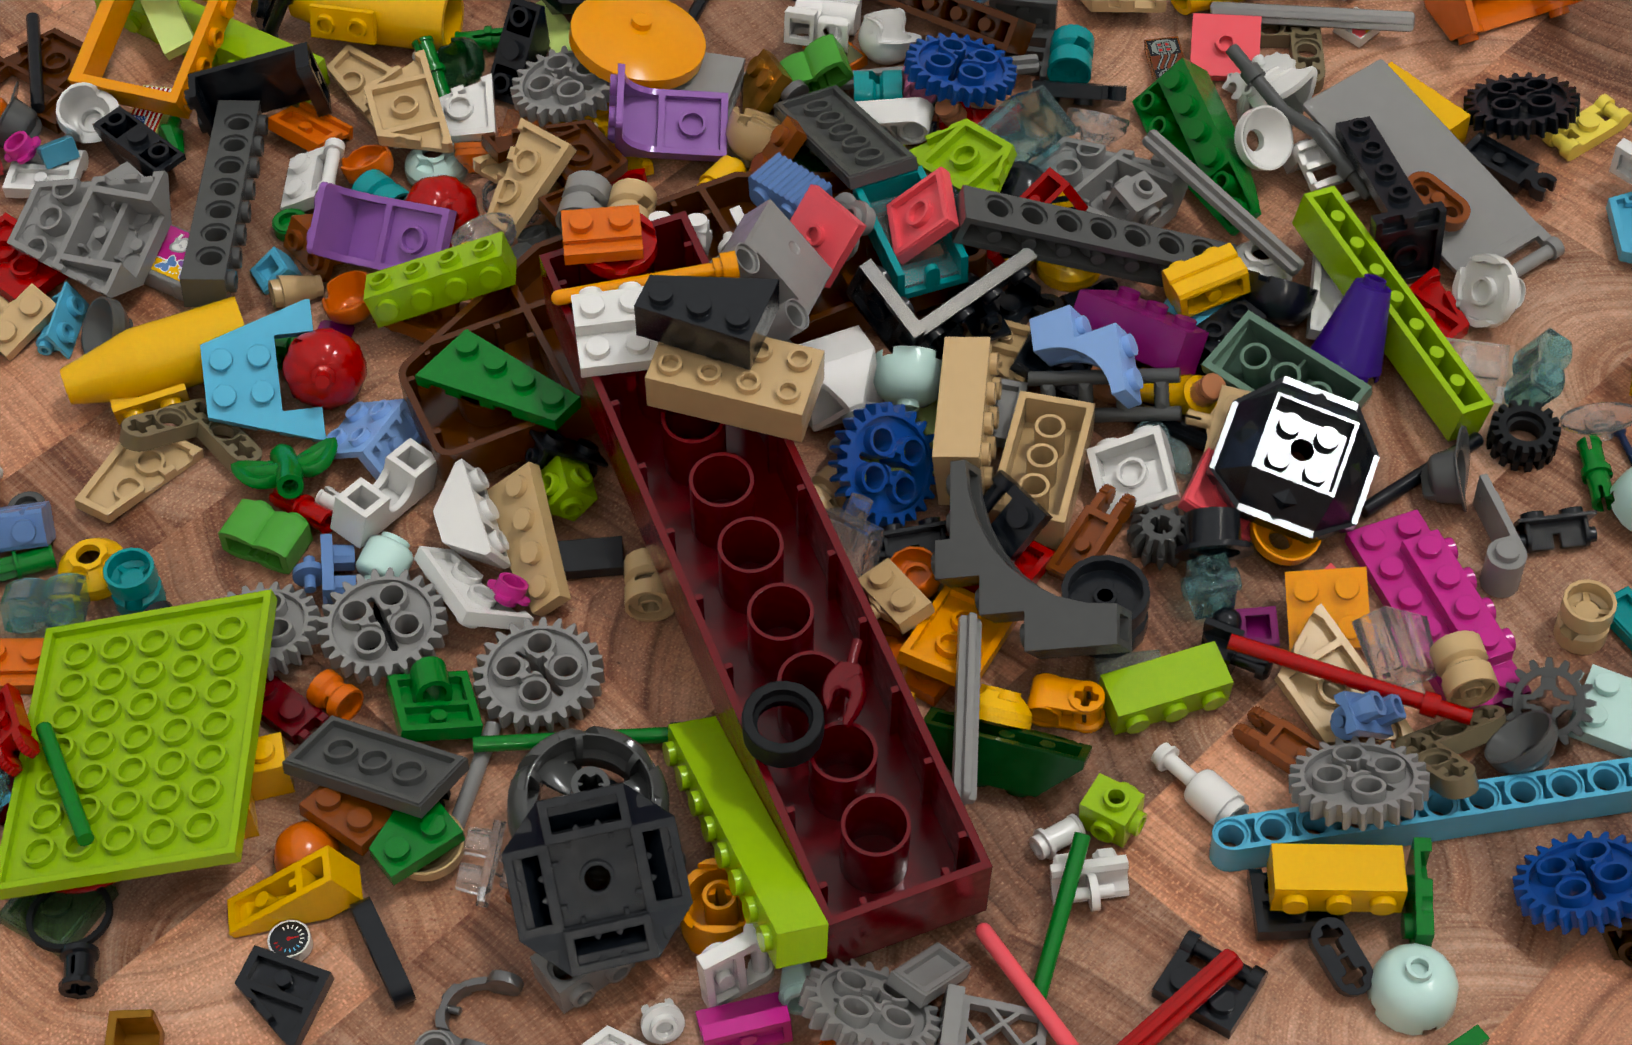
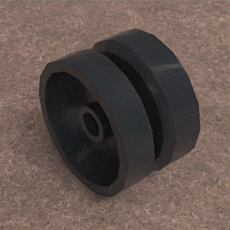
[1061,555,1150,659]

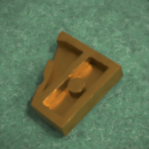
[742,48,793,114]

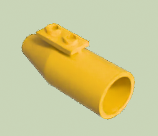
[288,0,464,54]
[59,296,244,425]

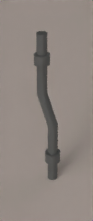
[1226,44,1372,201]

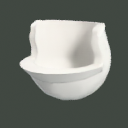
[858,8,922,65]
[56,82,119,144]

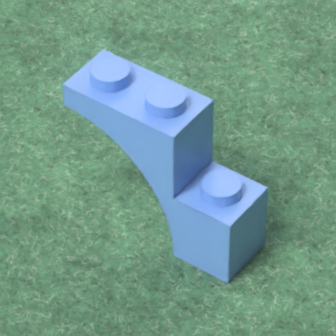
[1029,304,1143,409]

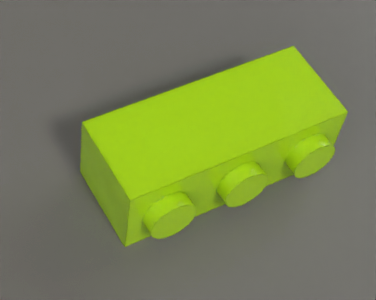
[1099,641,1234,735]

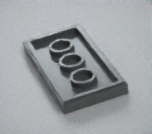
[282,715,469,819]

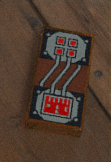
[1144,36,1184,83]

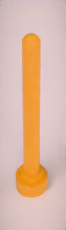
[551,251,740,306]

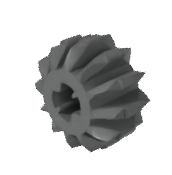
[1126,503,1186,571]

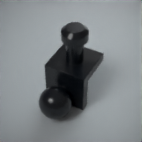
[1201,607,1273,681]

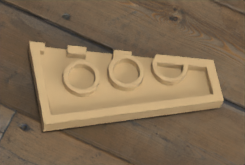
[487,461,571,617]

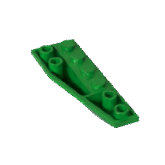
[1132,57,1261,236]

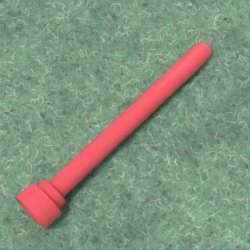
[975,923,1080,1045]

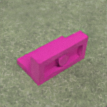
[695,991,793,1045]

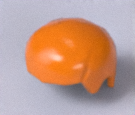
[340,144,394,185]
[322,270,371,325]
[890,546,941,599]
[273,820,340,872]

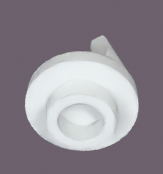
[640,998,685,1044]

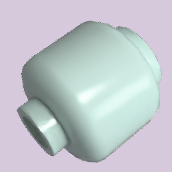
[355,531,414,580]

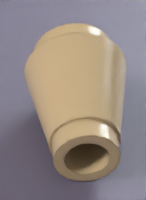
[268,275,324,309]

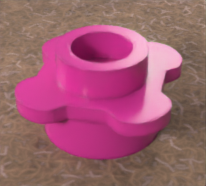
[3,131,41,165]
[487,572,531,608]

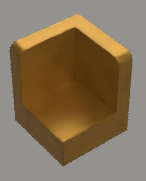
[104,1009,165,1045]

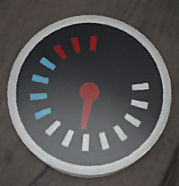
[267,920,313,962]

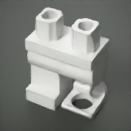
[784,0,862,53]

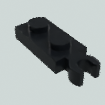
[1032,79,1127,106]
[1465,132,1557,202]

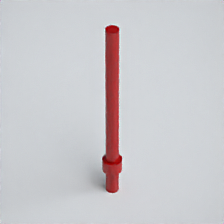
[1227,633,1474,725]

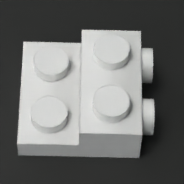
[571,281,658,378]
[1086,425,1181,516]

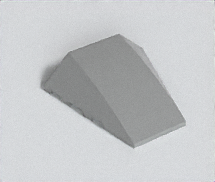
[1031,136,1189,228]
[7,171,172,298]

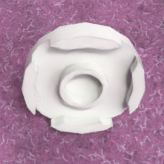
[1452,254,1526,328]

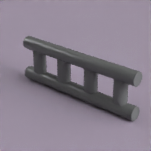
[1028,367,1182,423]

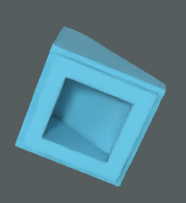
[36,135,80,169]
[249,246,302,295]

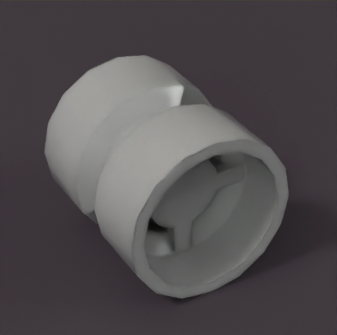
[555,170,612,232]

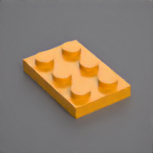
[897,585,1017,687]

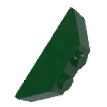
[924,707,1092,797]

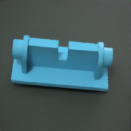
[36,281,89,359]

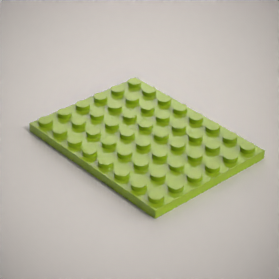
[0,589,277,900]

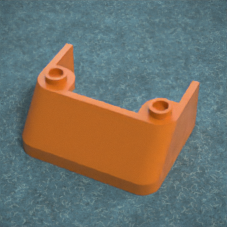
[1423,0,1584,46]

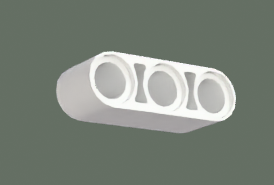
[856,97,934,145]

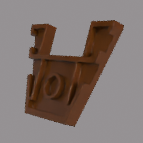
[0,28,83,134]
[481,119,628,228]

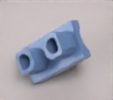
[292,534,356,614]
[1330,691,1406,741]

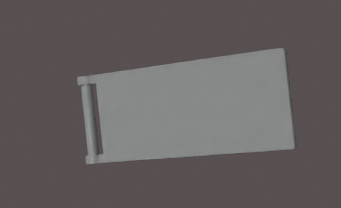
[1302,59,1565,278]

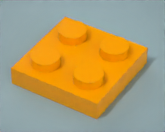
[1285,566,1372,651]

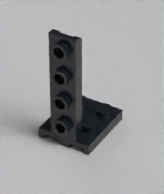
[1335,116,1447,284]
[845,248,1038,354]

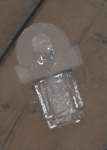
[455,820,509,908]

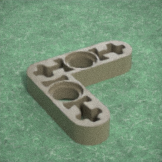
[1260,24,1325,95]
[119,398,262,473]
[1394,705,1507,800]

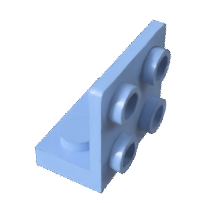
[325,399,422,480]

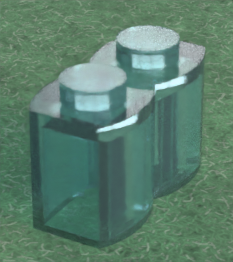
[1504,328,1573,407]
[0,573,91,634]

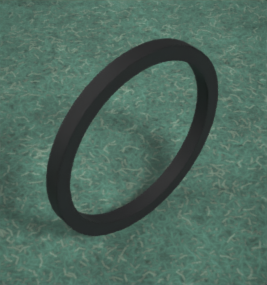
[26,886,114,953]

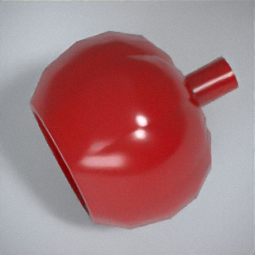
[404,175,480,248]
[282,328,367,410]

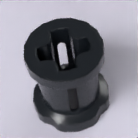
[58,942,100,999]

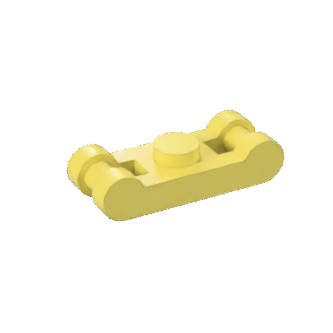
[1542,94,1632,161]

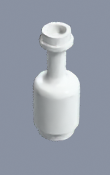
[1151,742,1249,826]

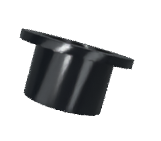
[1175,507,1254,563]

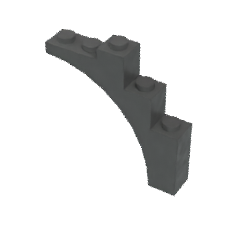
[931,460,1132,659]

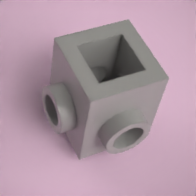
[1102,170,1167,225]

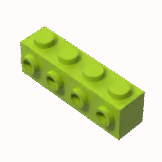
[363,231,517,328]

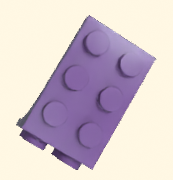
[608,63,729,162]
[306,182,457,270]

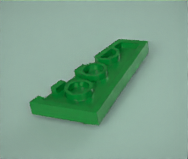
[415,329,582,431]

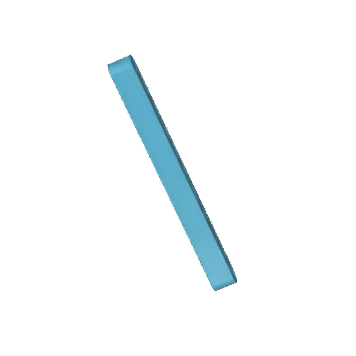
[1209,757,1632,872]

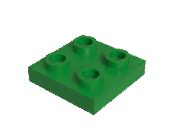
[386,656,483,742]

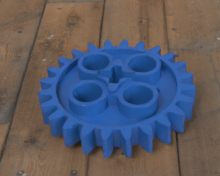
[904,33,1017,108]
[828,402,936,528]
[1512,831,1632,935]

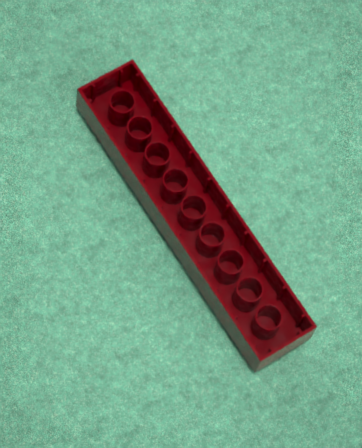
[539,211,993,966]

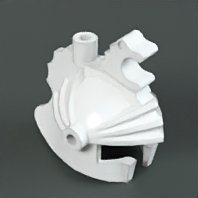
[1222,52,1318,127]

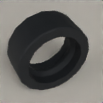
[742,681,825,768]

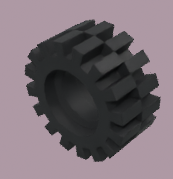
[1486,399,1561,472]

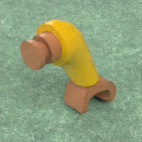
[1091,365,1226,416]

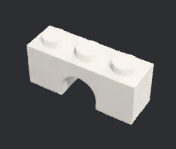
[330,438,438,549]

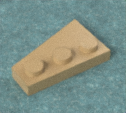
[326,44,392,130]
[74,440,204,524]

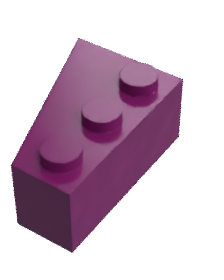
[1074,286,1209,375]

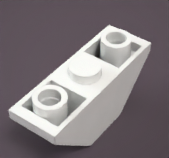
[433,458,511,569]

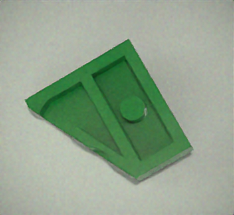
[1401,837,1435,947]

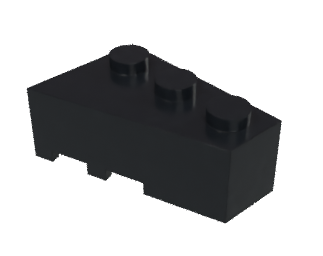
[634,275,779,370]

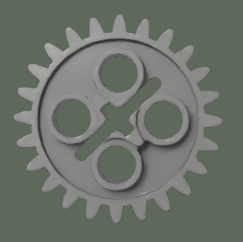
[510,46,610,127]
[317,567,449,686]
[227,581,321,681]
[473,617,605,734]
[1288,736,1430,831]
[798,958,942,1045]

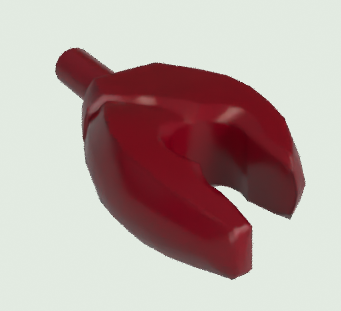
[821,638,866,730]

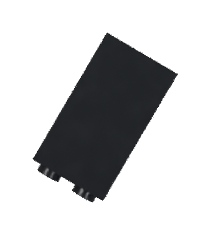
[184,42,332,137]

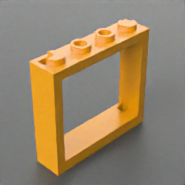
[68,0,237,119]

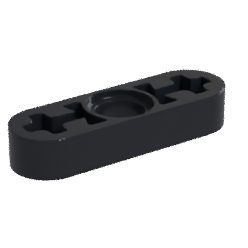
[349,896,416,1009]

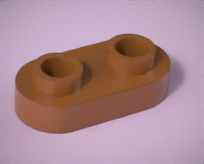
[1408,171,1471,232]

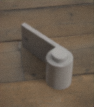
[1473,474,1528,598]

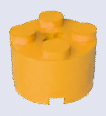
[680,857,746,955]

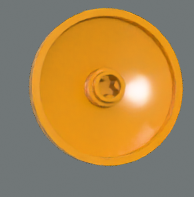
[569,0,706,89]

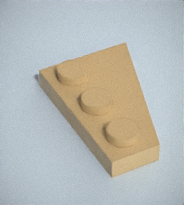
[485,118,577,239]

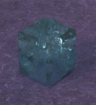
[1180,553,1242,620]

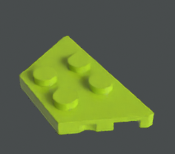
[903,118,1017,195]

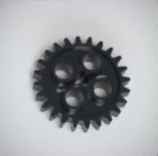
[1463,72,1580,140]

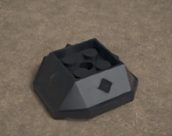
[1206,376,1380,544]
[501,782,693,977]

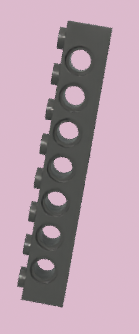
[180,100,268,307]
[952,185,1237,287]

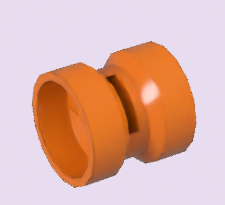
[306,669,364,721]

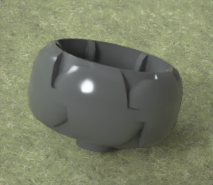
[507,726,670,889]

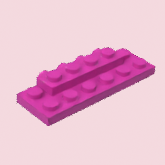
[1345,509,1532,709]

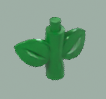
[230,437,338,499]

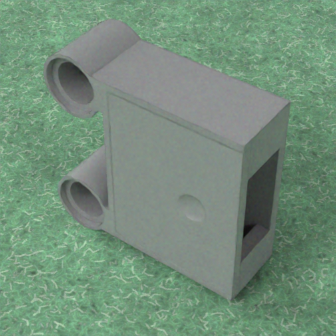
[710,199,833,341]

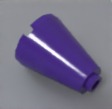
[1310,274,1391,383]

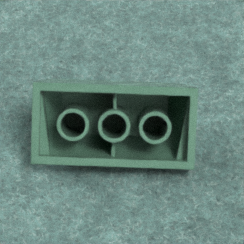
[1201,310,1372,410]

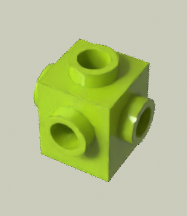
[541,456,598,521]
[1079,773,1147,848]

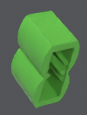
[780,34,853,93]
[218,499,313,574]

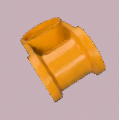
[1027,673,1105,733]

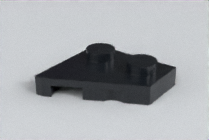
[235,945,334,1045]

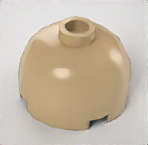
[726,107,782,168]

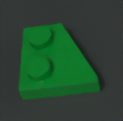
[369,801,465,886]

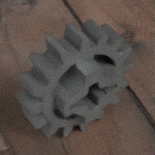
[1502,657,1597,745]

